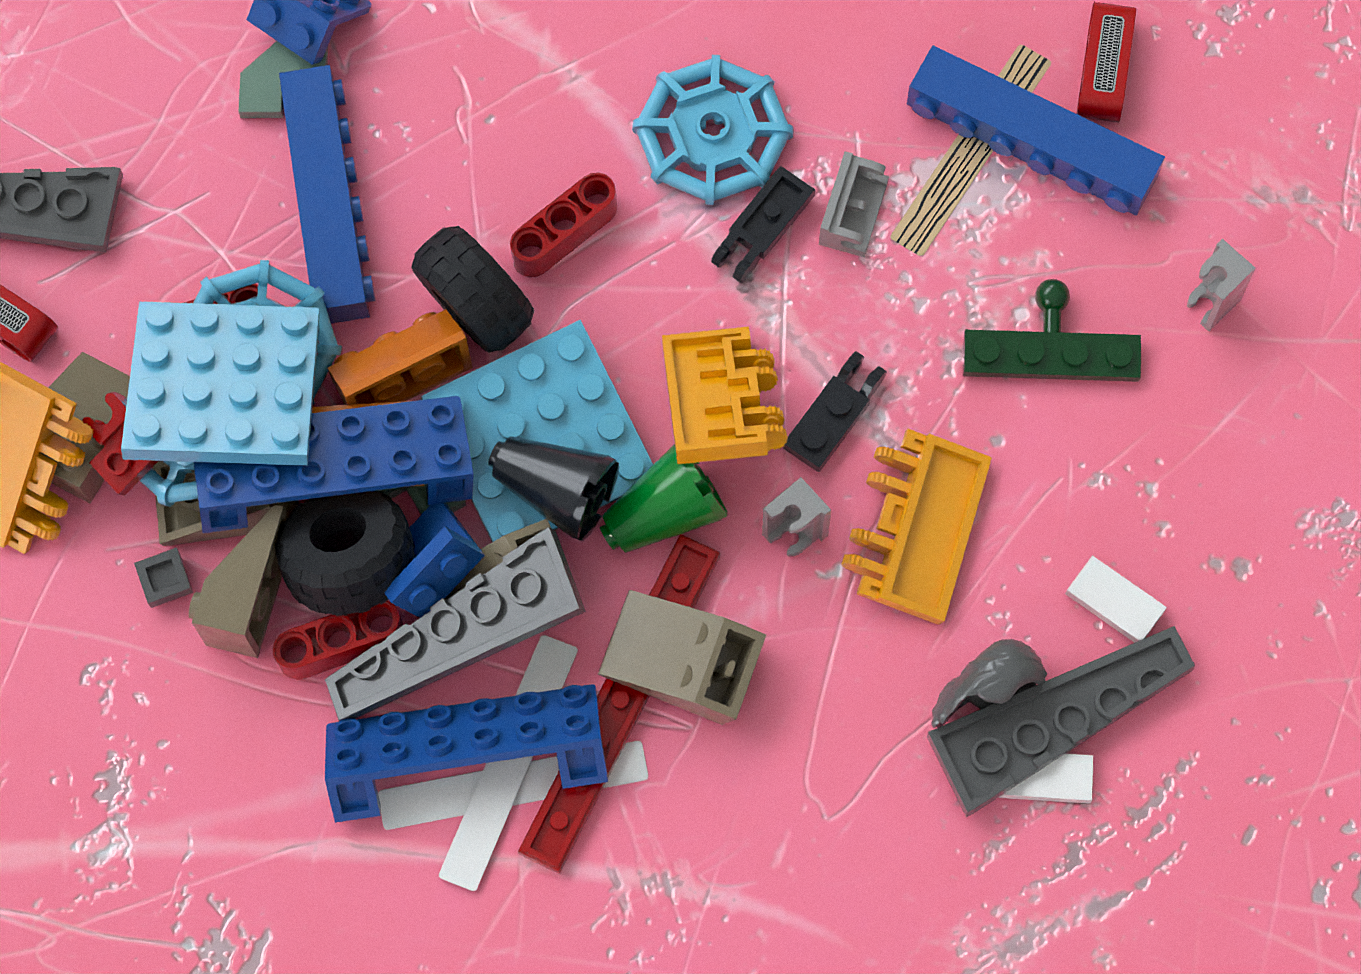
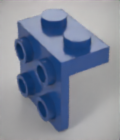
[246,0,372,65]
[384,503,485,618]

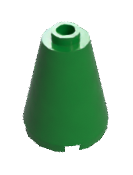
[599,444,728,553]

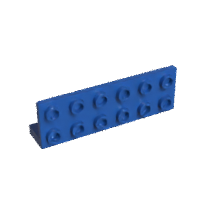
[194,396,474,533]
[325,684,608,823]

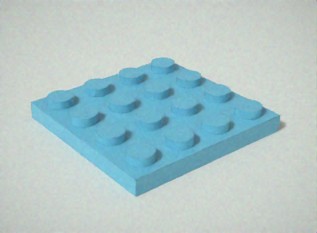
[121,301,320,466]
[421,320,653,542]

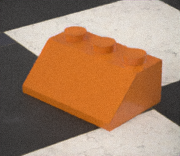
[327,309,473,405]

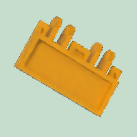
[0,362,93,554]
[841,429,992,625]

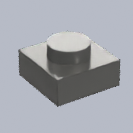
[134,548,194,608]

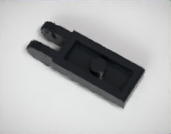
[711,166,815,283]
[783,351,887,472]

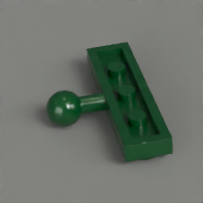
[963,279,1141,382]

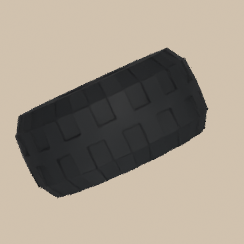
[411,226,534,353]
[275,490,415,616]

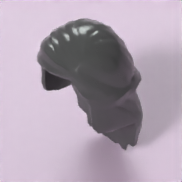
[931,639,1047,728]

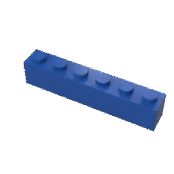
[907,45,1165,216]
[279,65,376,324]

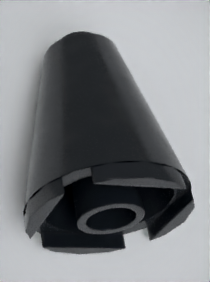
[488,436,619,541]

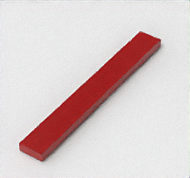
[518,534,720,874]

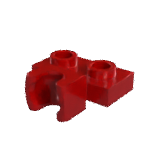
[82,392,158,496]

